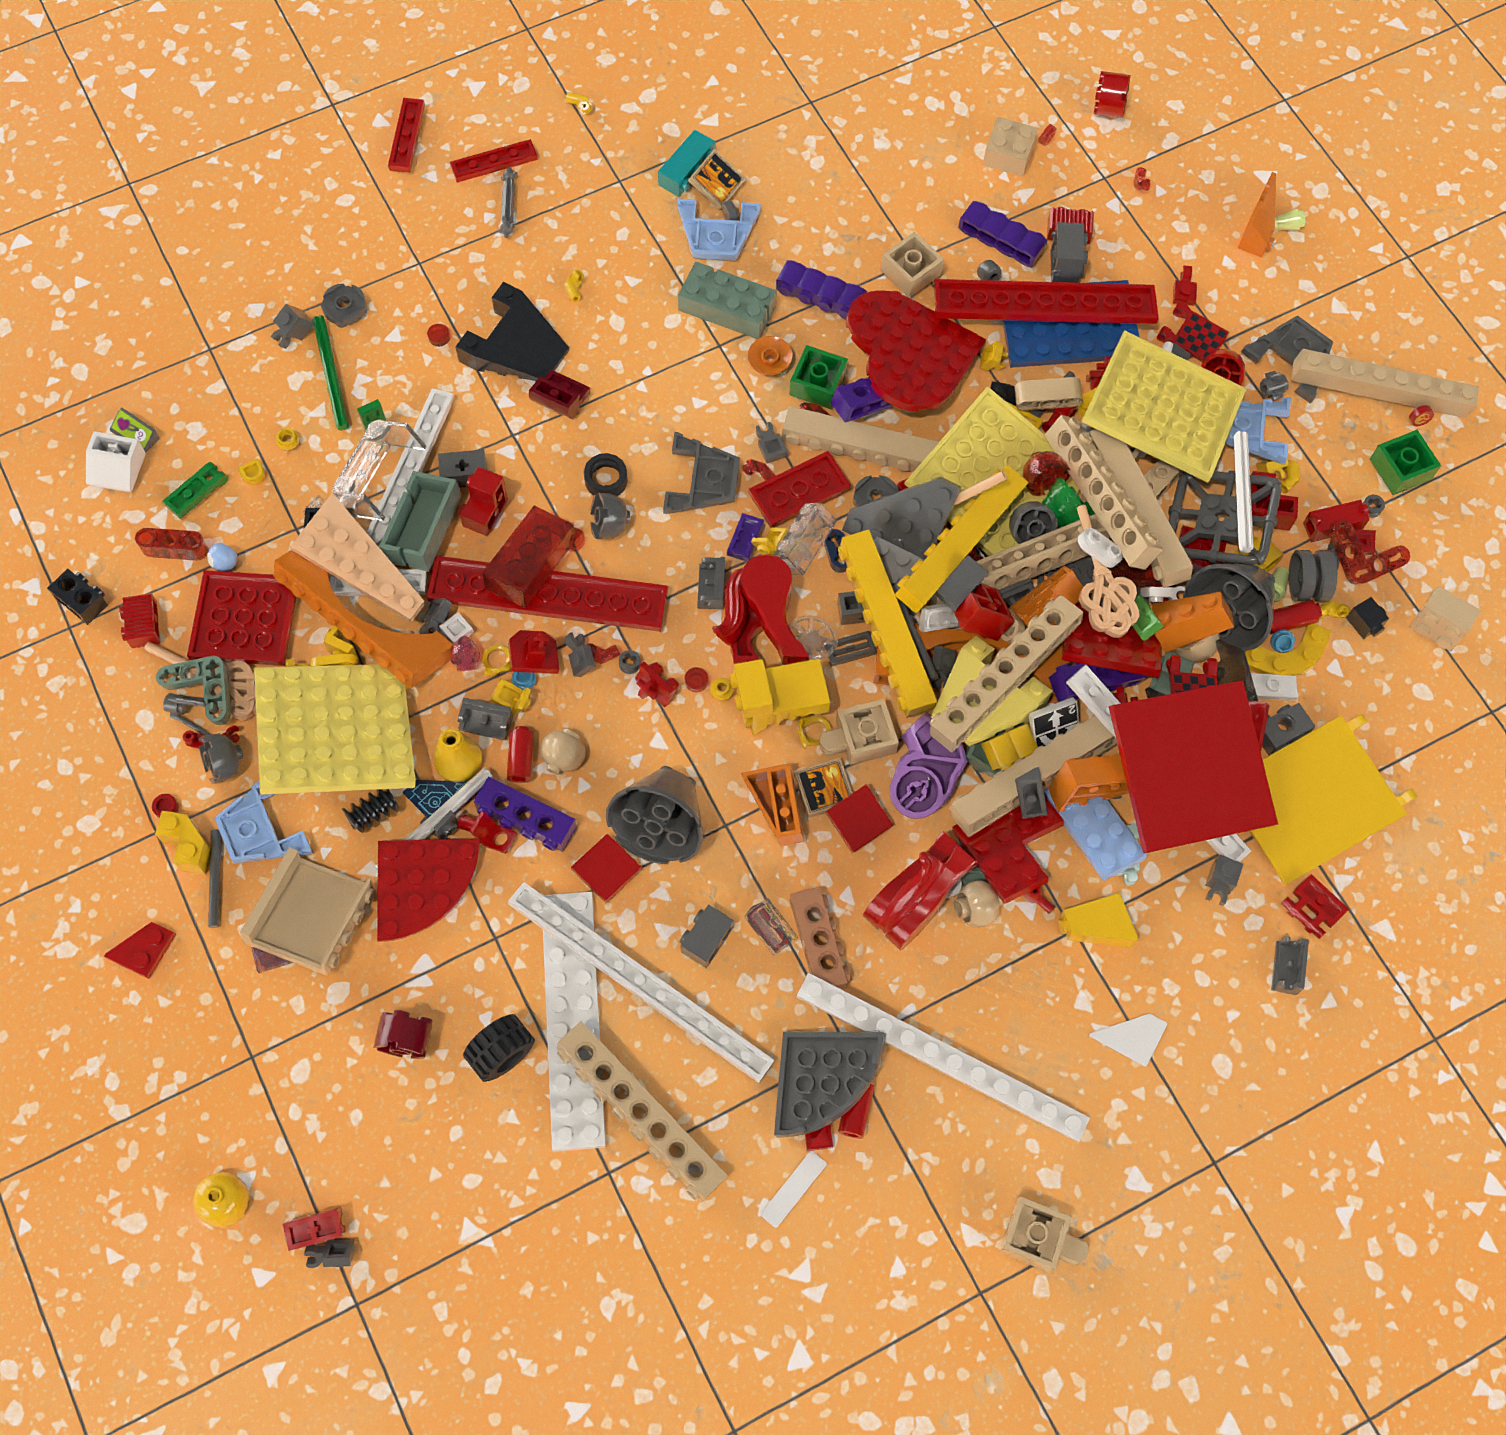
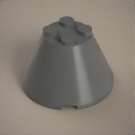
[1183,564,1275,653]
[606,766,703,864]

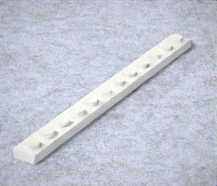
[508,882,774,1083]
[796,973,1090,1142]

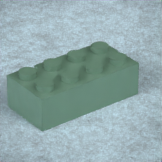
[678,261,777,339]
[379,471,462,572]

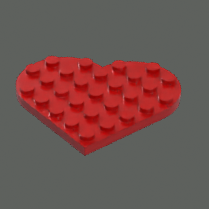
[846,290,987,412]

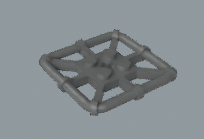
[1168,470,1281,565]

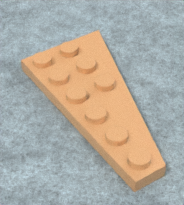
[290,493,425,622]

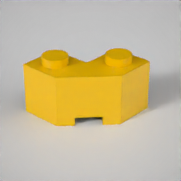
[155,811,210,875]

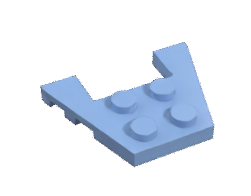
[677,199,761,261]
[1225,397,1291,464]
[214,781,313,864]

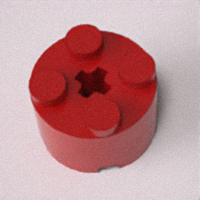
[1094,71,1131,118]

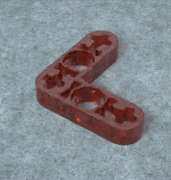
[1329,520,1410,585]

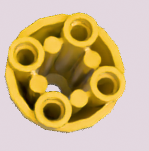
[433,729,482,782]

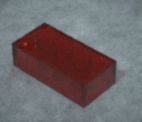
[482,505,575,608]

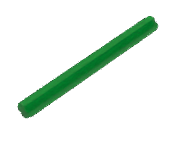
[312,315,349,431]

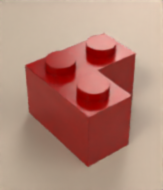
[459,467,508,536]
[1250,471,1298,531]
[954,583,1015,641]

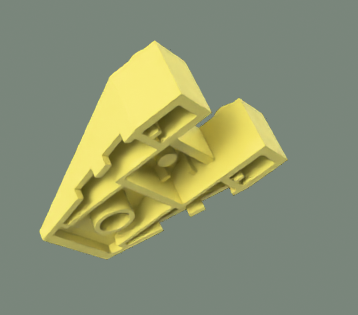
[931,636,1053,746]

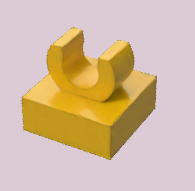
[979,341,1007,372]
[1256,459,1289,479]

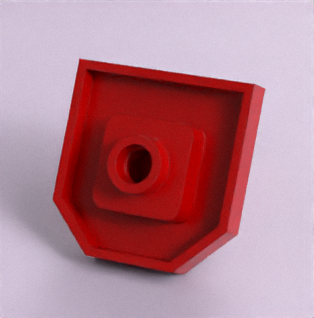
[508,630,560,674]

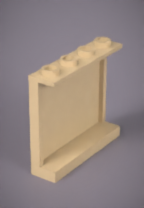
[240,847,375,975]

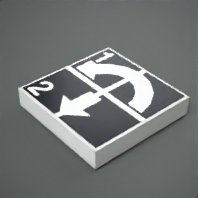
[1029,697,1079,747]

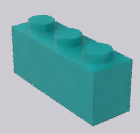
[658,129,716,197]

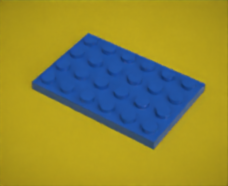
[1002,280,1140,368]

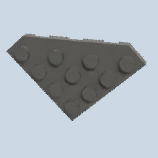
[842,476,962,560]

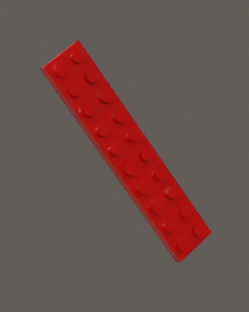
[934,279,1159,324]
[426,556,668,632]

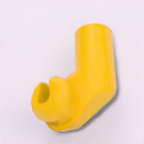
[566,92,592,114]
[564,270,584,303]
[1281,460,1300,493]
[1319,600,1350,620]

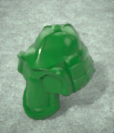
[1042,477,1095,529]

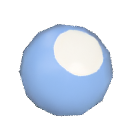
[207,542,238,572]

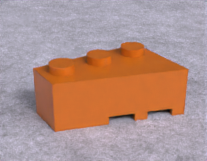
[1009,566,1084,641]
[1152,592,1234,653]
[1048,754,1129,813]
[741,763,805,846]

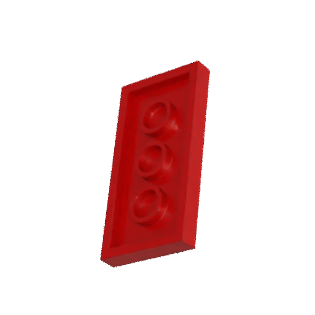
[748,451,851,528]

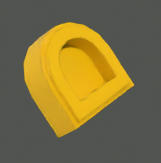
[237,458,266,486]

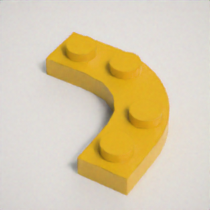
[1239,624,1332,676]

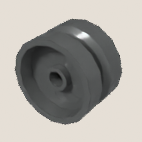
[1288,550,1337,602]

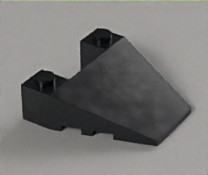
[455,281,569,381]

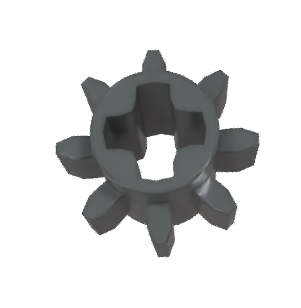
[1260,371,1289,400]

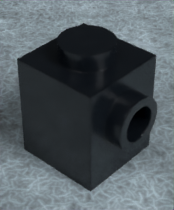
[1346,597,1389,640]

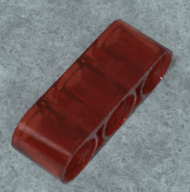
[135,528,209,561]

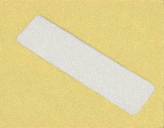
[761,1151,827,1228]

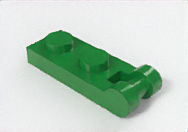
[162,462,228,519]

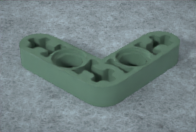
[156,656,231,725]

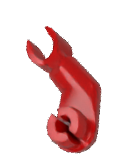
[182,725,240,749]

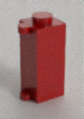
[1303,499,1370,543]

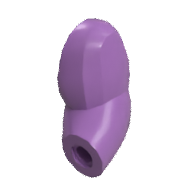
[890,712,967,819]

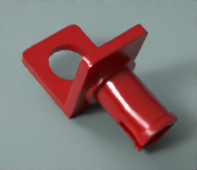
[458,811,517,854]

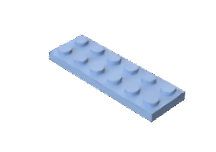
[1044,788,1147,881]

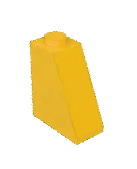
[1058,893,1139,948]

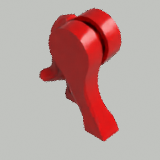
[712,554,809,669]
[863,831,979,951]

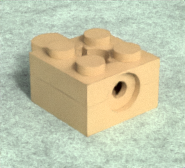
[819,699,899,765]
[999,1197,1088,1273]

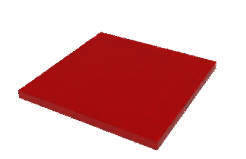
[1109,680,1279,854]

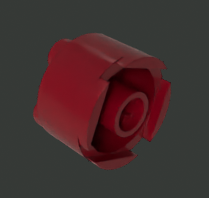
[373,1010,433,1059]

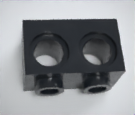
[47,568,108,625]

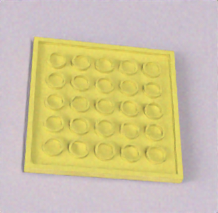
[1081,330,1246,482]
[904,386,1080,556]
[254,664,415,795]

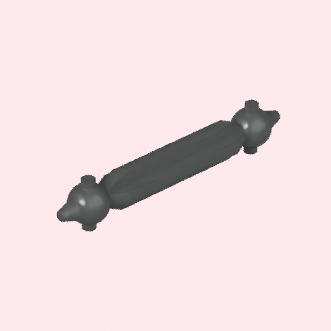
[498,166,517,238]

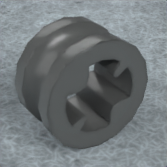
[1363,494,1385,518]
[619,650,640,674]

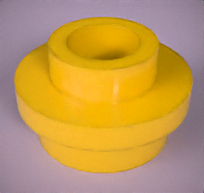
[275,428,299,450]
[710,678,734,701]

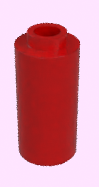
[1270,600,1322,634]
[507,726,534,783]
[838,1084,874,1139]

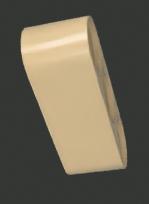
[1015,377,1083,410]

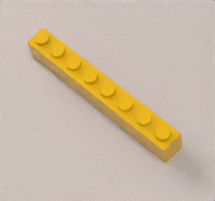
[895,464,1029,614]
[838,529,937,718]

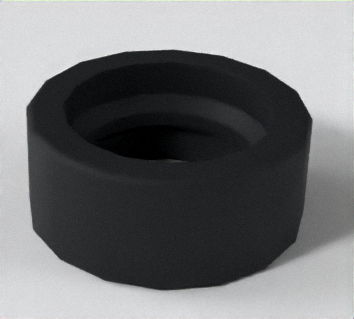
[584,453,628,496]

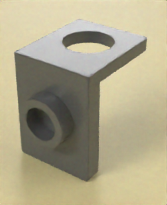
[420,810,458,840]

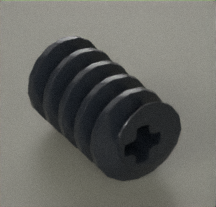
[342,789,399,833]

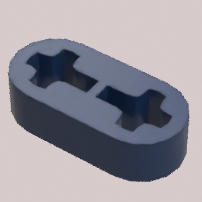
[824,529,848,573]

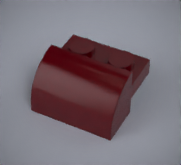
[529,369,590,419]

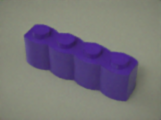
[958,201,1048,268]
[776,260,867,320]

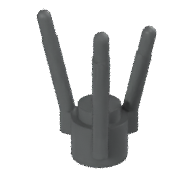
[163,693,211,735]

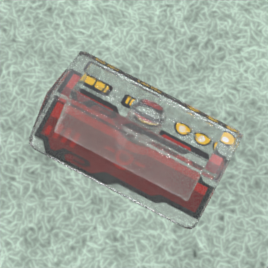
[744,898,799,955]

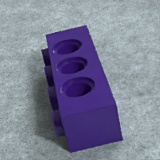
[831,377,893,423]
[1048,663,1149,702]
[474,776,577,852]

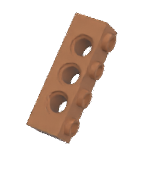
[790,887,850,990]

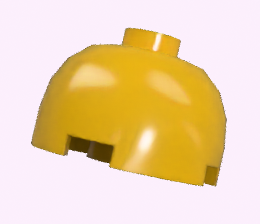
[193,1172,250,1228]

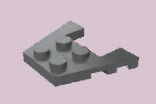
[1241,315,1333,404]
[663,432,740,514]

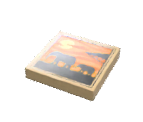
[688,149,746,210]
[793,758,852,818]

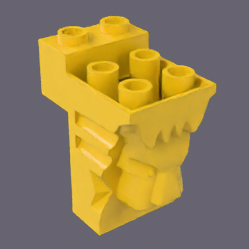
[730,659,830,735]

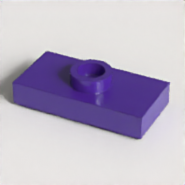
[727,513,764,562]

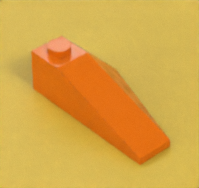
[1238,172,1276,258]

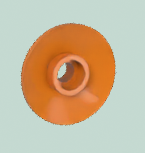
[748,336,792,375]

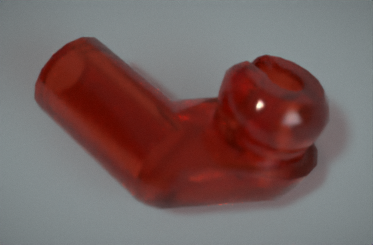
[586,643,620,664]

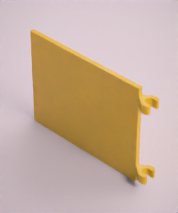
[1250,714,1418,886]

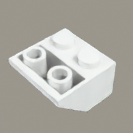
[86,431,146,493]

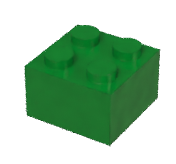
[789,345,848,409]
[1370,430,1442,495]

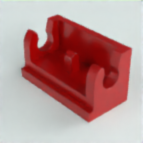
[283,1207,345,1251]

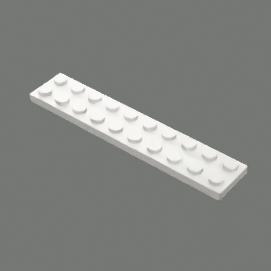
[543,892,606,1152]

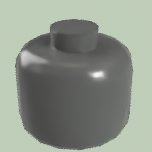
[977,260,1002,281]

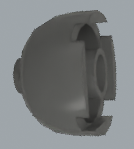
[590,493,630,539]
[1009,501,1058,544]
[199,734,243,784]

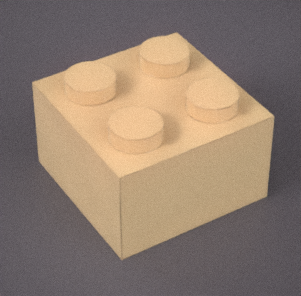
[983,117,1038,177]
[880,232,944,298]
[1409,586,1482,651]

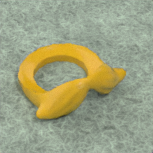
[481,644,510,676]
[798,716,832,749]

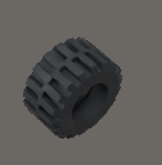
[463,1014,535,1082]

